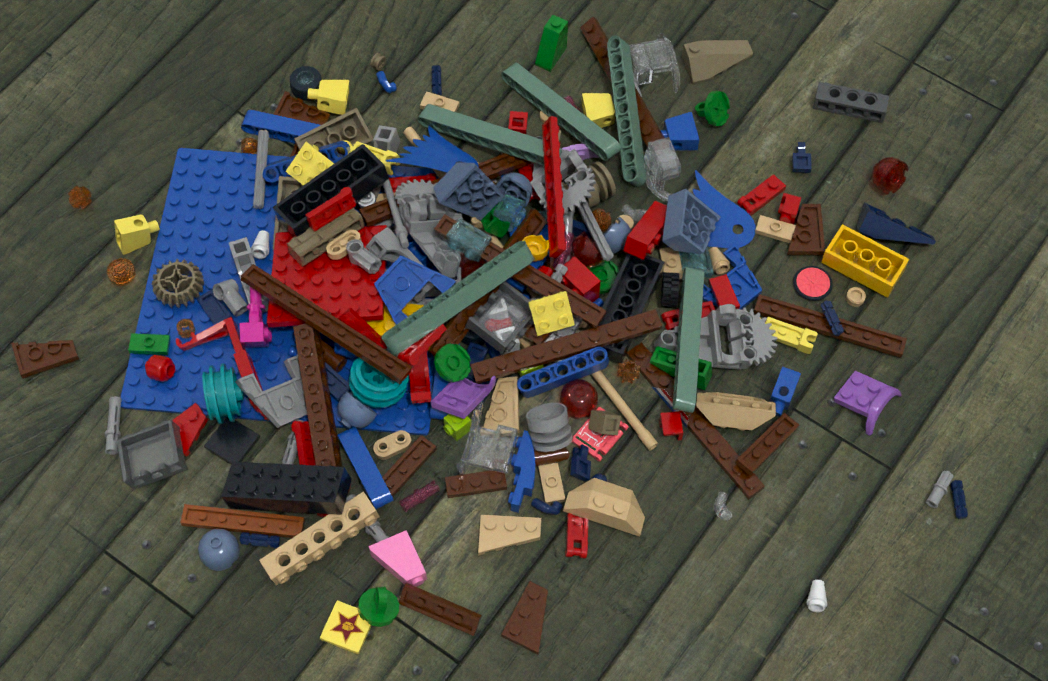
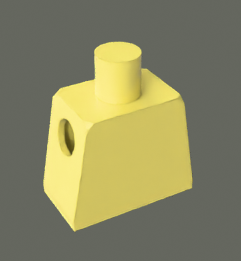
[307,80,349,115]
[581,93,616,128]
[114,215,160,255]

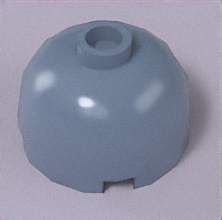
[496,172,532,210]
[603,216,631,254]
[337,391,377,428]
[198,528,240,571]

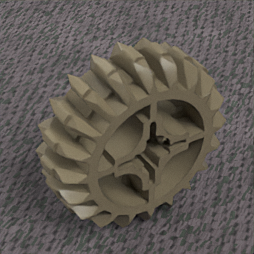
[152,259,204,308]

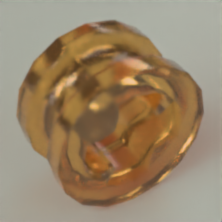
[241,138,258,154]
[176,319,195,338]

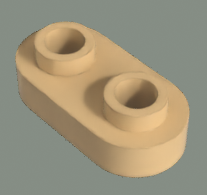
[326,230,362,260]
[373,430,411,460]

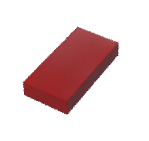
[708,274,740,309]

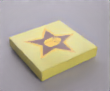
[320,600,372,655]

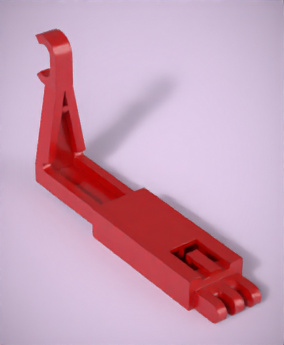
[176,317,269,420]

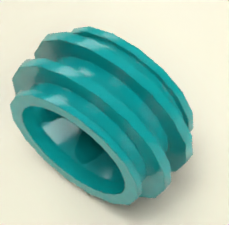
[349,355,409,407]
[202,363,244,424]

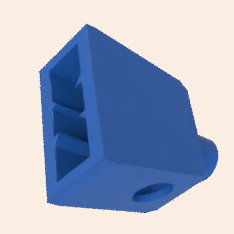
[661,112,699,150]
[770,366,801,416]

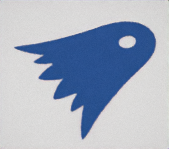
[385,126,479,172]
[666,170,756,248]

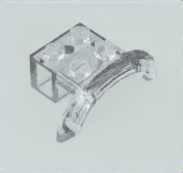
[629,33,680,93]
[644,137,681,202]
[456,402,518,475]

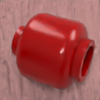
[145,355,175,382]

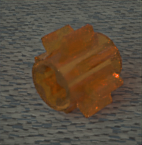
[68,185,92,209]
[592,209,612,232]
[617,358,641,384]

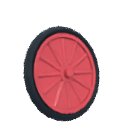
[793,266,833,301]

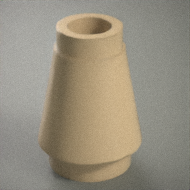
[708,247,730,275]

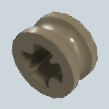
[370,53,387,71]

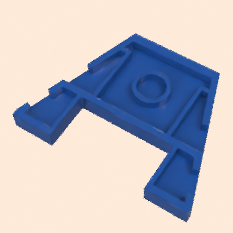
[703,244,762,310]
[374,256,456,325]

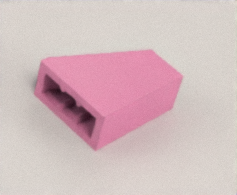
[369,530,427,587]

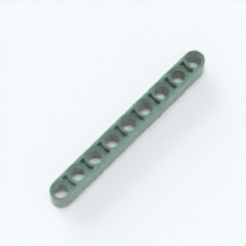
[607,36,646,187]
[501,63,621,161]
[417,104,562,166]
[382,241,534,355]
[672,267,704,413]

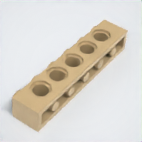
[259,491,380,585]

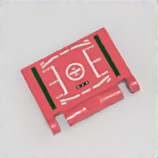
[572,407,629,462]

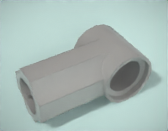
[346,239,382,274]
[213,279,248,317]

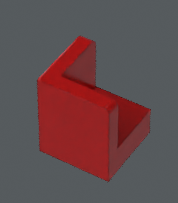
[659,411,683,441]

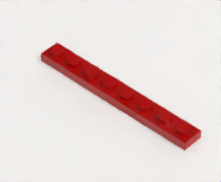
[542,116,566,258]

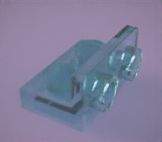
[493,194,527,233]
[447,218,492,262]
[679,245,714,278]

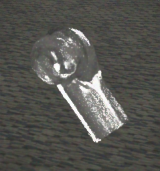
[621,204,647,222]
[713,492,732,521]

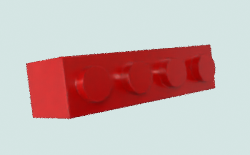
[623,201,667,260]

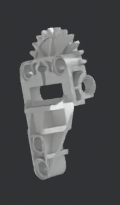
[530,136,596,215]
[395,179,463,278]
[654,304,777,370]

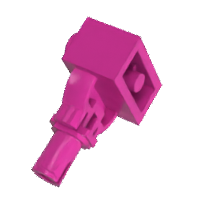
[240,287,272,348]

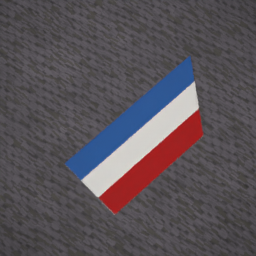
[652,387,689,428]

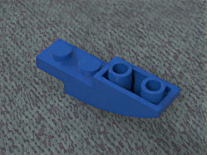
[508,430,535,513]

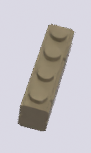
[287,208,365,267]

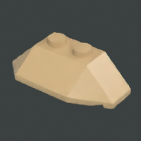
[696,392,776,430]
[563,478,645,537]

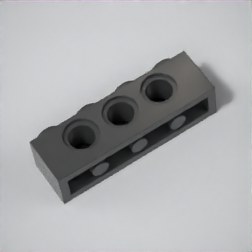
[813,82,889,123]

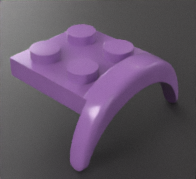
[834,371,902,436]
[431,376,496,419]

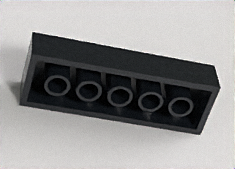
[272,144,389,237]
[593,253,665,364]
[221,462,352,515]

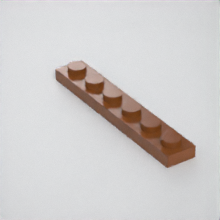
[180,504,305,538]

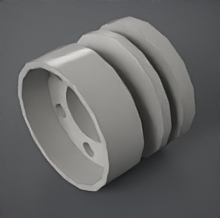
[526,403,573,452]

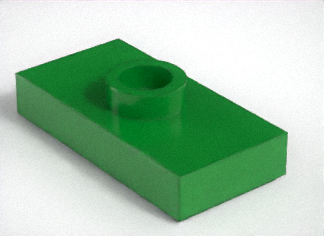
[128,333,171,355]

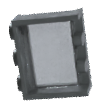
[465,281,534,355]
[117,420,188,490]

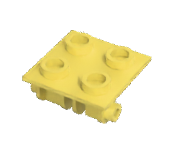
[286,141,334,185]
[528,291,575,336]

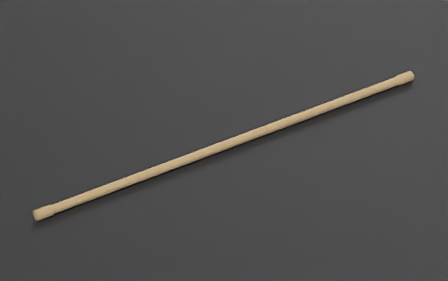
[403,127,658,451]

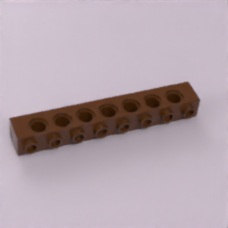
[293,323,342,467]

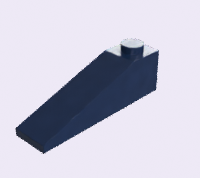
[856,202,936,244]

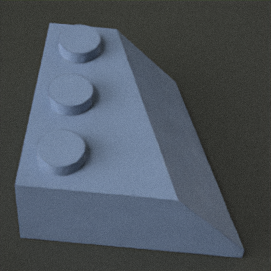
[433,162,504,220]
[662,189,721,254]

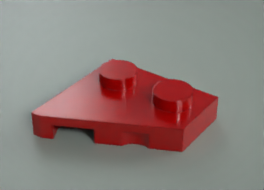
[172,403,209,457]

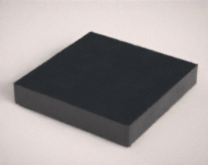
[204,416,260,464]

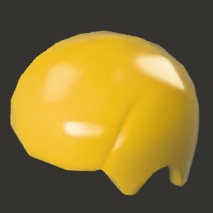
[522,235,549,262]

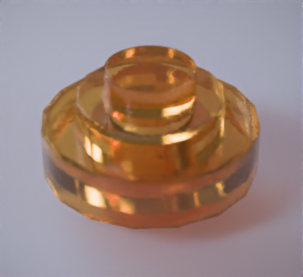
[106,258,136,285]

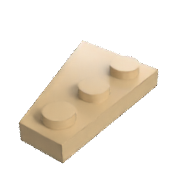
[480,377,520,436]
[478,515,541,556]

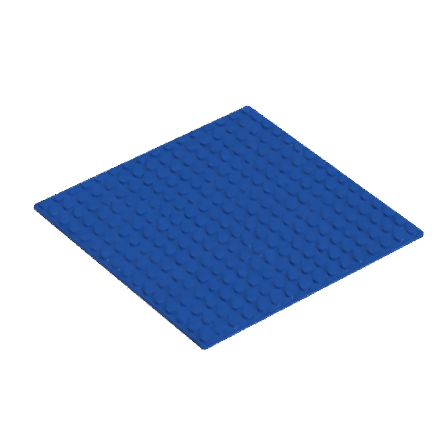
[120,148,459,436]

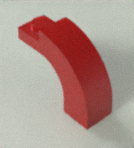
[408,352,431,403]

